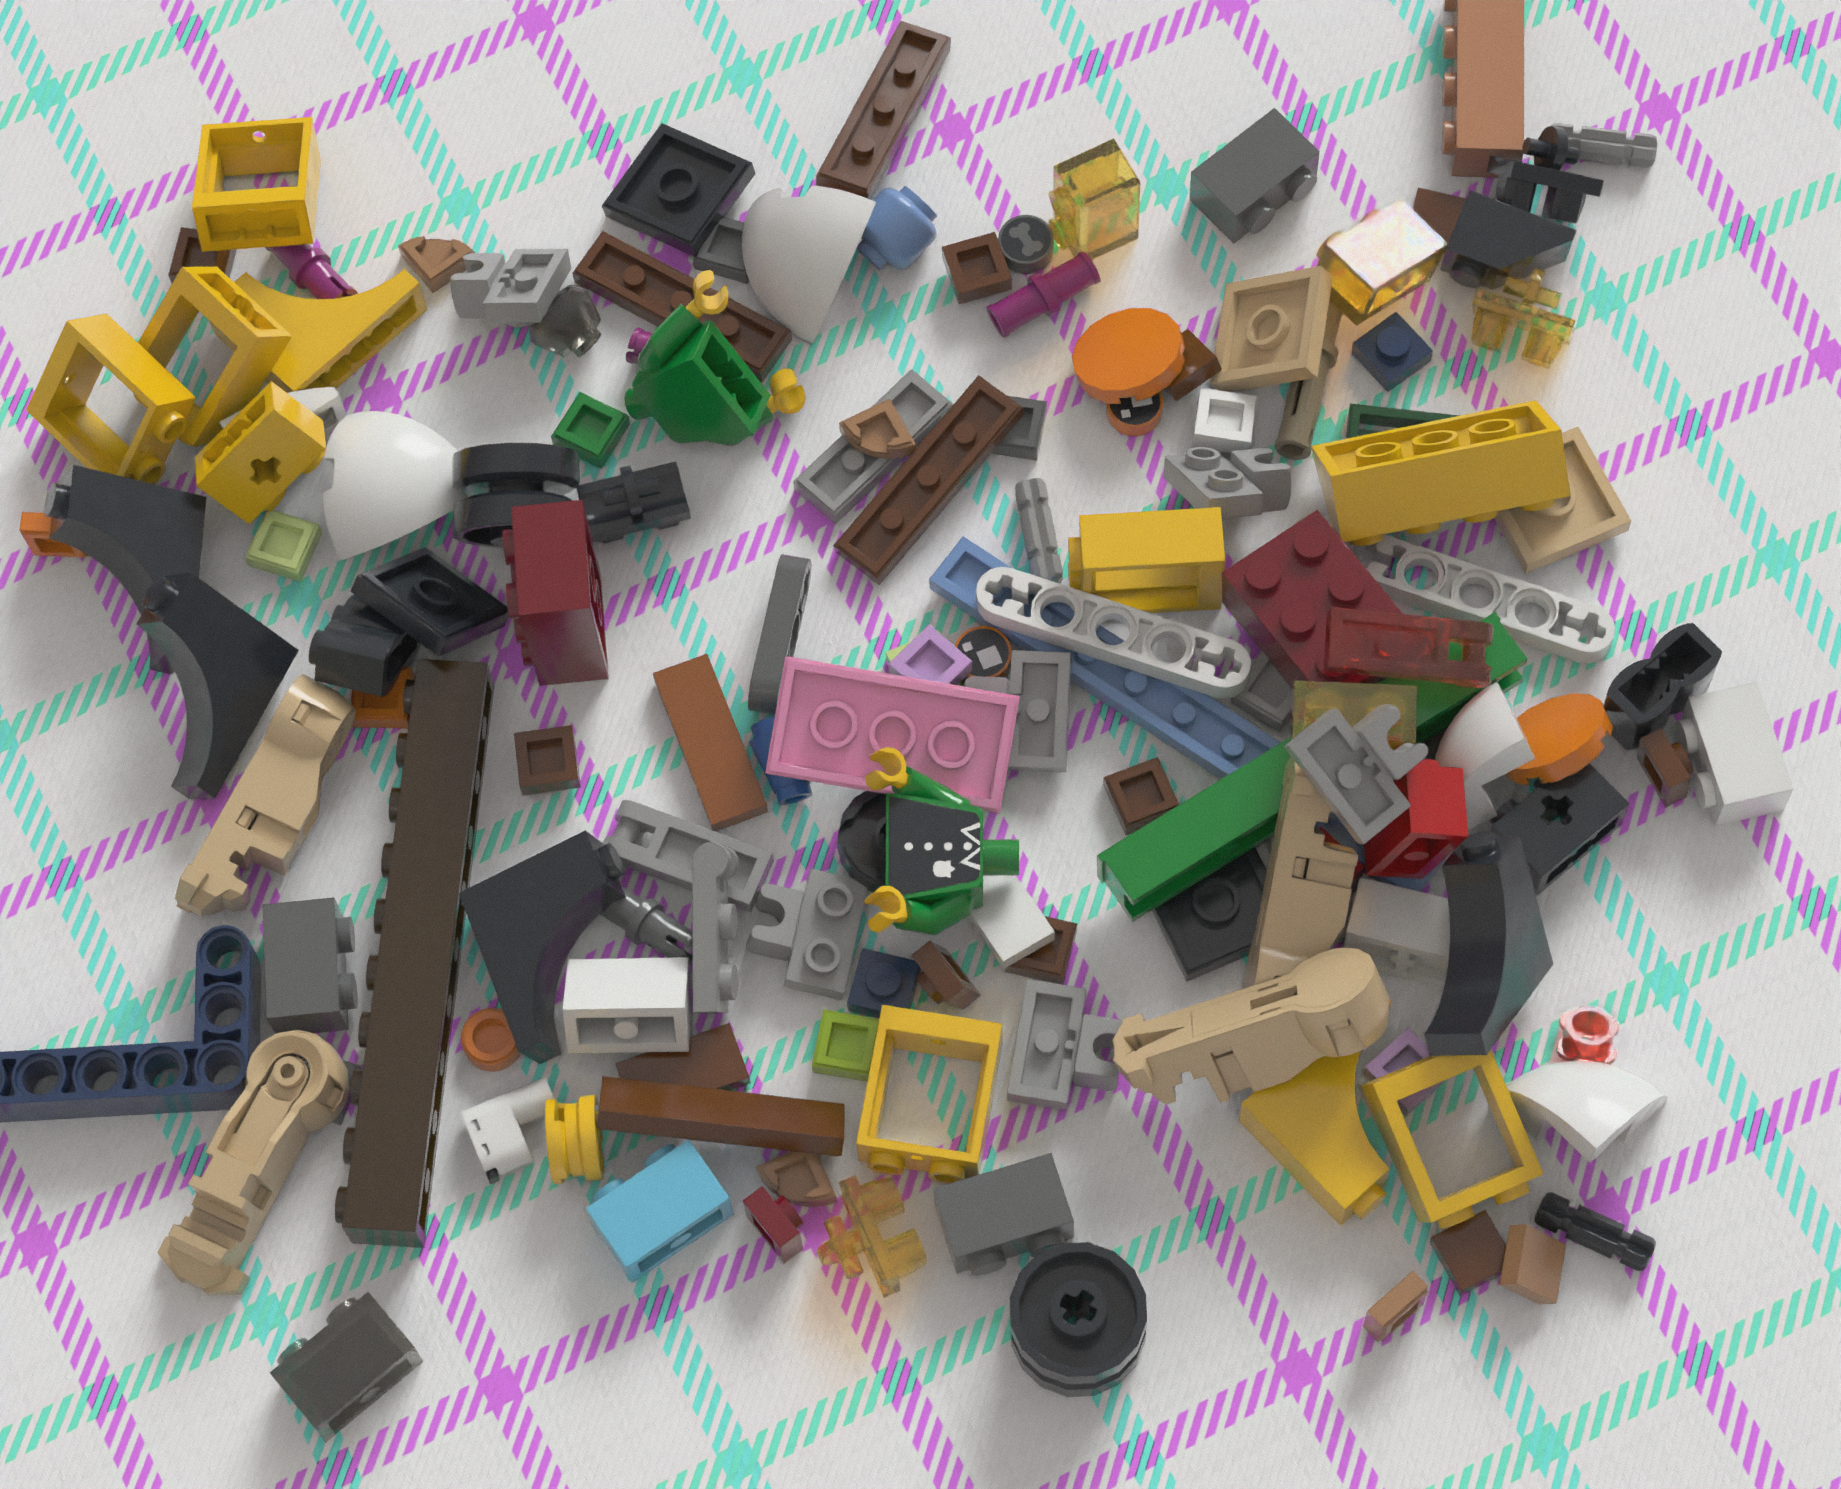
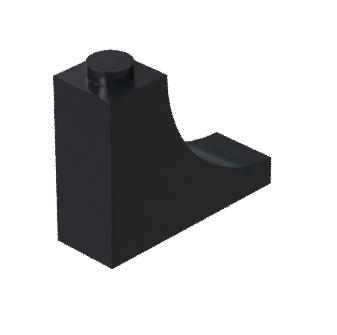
[44,465,207,674]
[136,572,299,799]
[459,830,626,1064]
[1424,831,1553,1056]

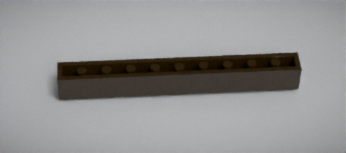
[335,659,495,1248]

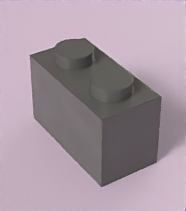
[1189,108,1320,244]
[262,897,358,1034]
[933,1153,1074,1276]

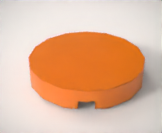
[1072,308,1185,404]
[1505,693,1613,785]

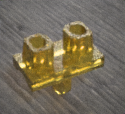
[1471,268,1576,369]
[816,1175,927,1298]

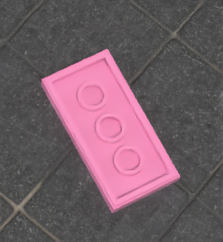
[765,656,1020,814]

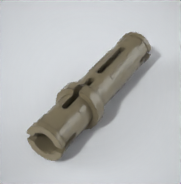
[1274,297,1344,460]

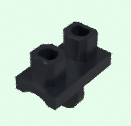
[1486,126,1604,224]
[576,461,691,544]

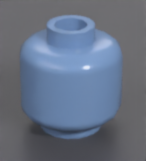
[856,186,937,270]

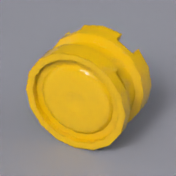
[545,1095,605,1185]

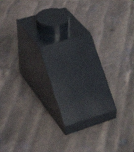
[1440,190,1577,290]

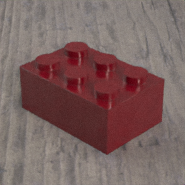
[502,500,609,686]
[1222,510,1424,720]

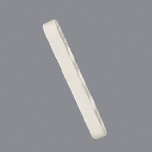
[1344,534,1615,664]
[976,567,1251,699]

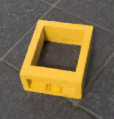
[192,117,321,252]
[134,266,292,447]
[26,313,196,484]
[1068,507,1225,613]
[856,1005,1003,1184]
[1360,1050,1544,1229]

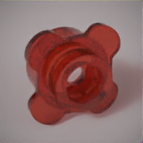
[1556,1006,1620,1065]

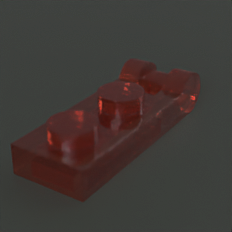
[1323,607,1493,688]

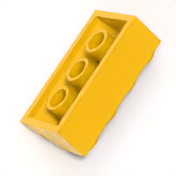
[1311,400,1571,546]

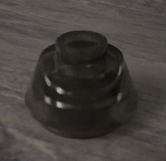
[529,285,602,357]

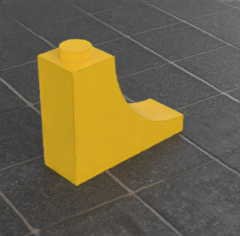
[209,269,427,393]
[1239,1000,1391,1226]

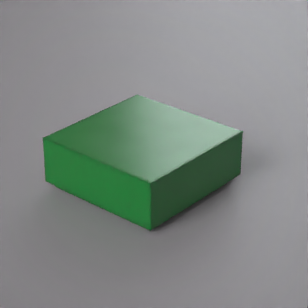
[551,392,630,469]

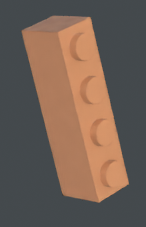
[1441,0,1524,178]

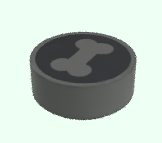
[998,215,1054,273]

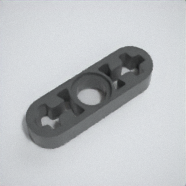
[748,554,812,715]

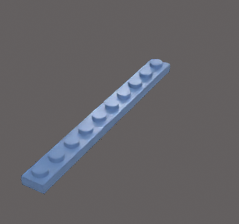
[929,536,1446,892]

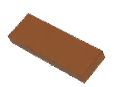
[653,654,768,831]

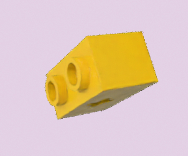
[195,381,326,524]

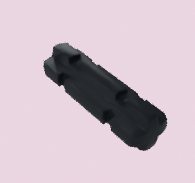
[1534,1192,1656,1271]

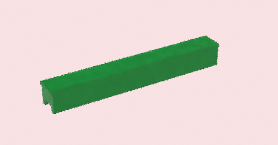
[1097,612,1528,922]

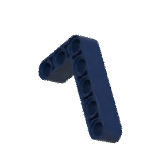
[0,925,261,1123]

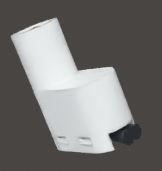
[461,1077,554,1184]

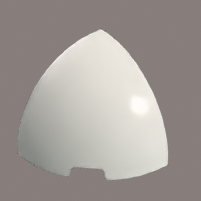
[742,186,876,344]
[322,411,469,561]
[1435,682,1536,830]
[1506,1061,1668,1162]

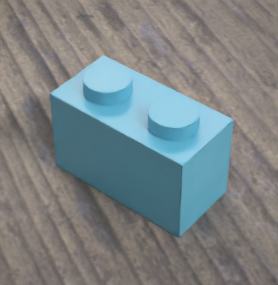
[586,1139,734,1283]

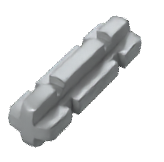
[1551,123,1657,167]
[1015,478,1063,584]

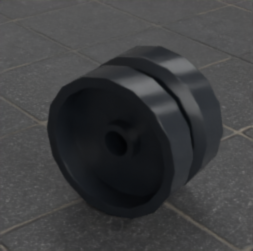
[452,443,580,548]
[1010,1242,1147,1397]

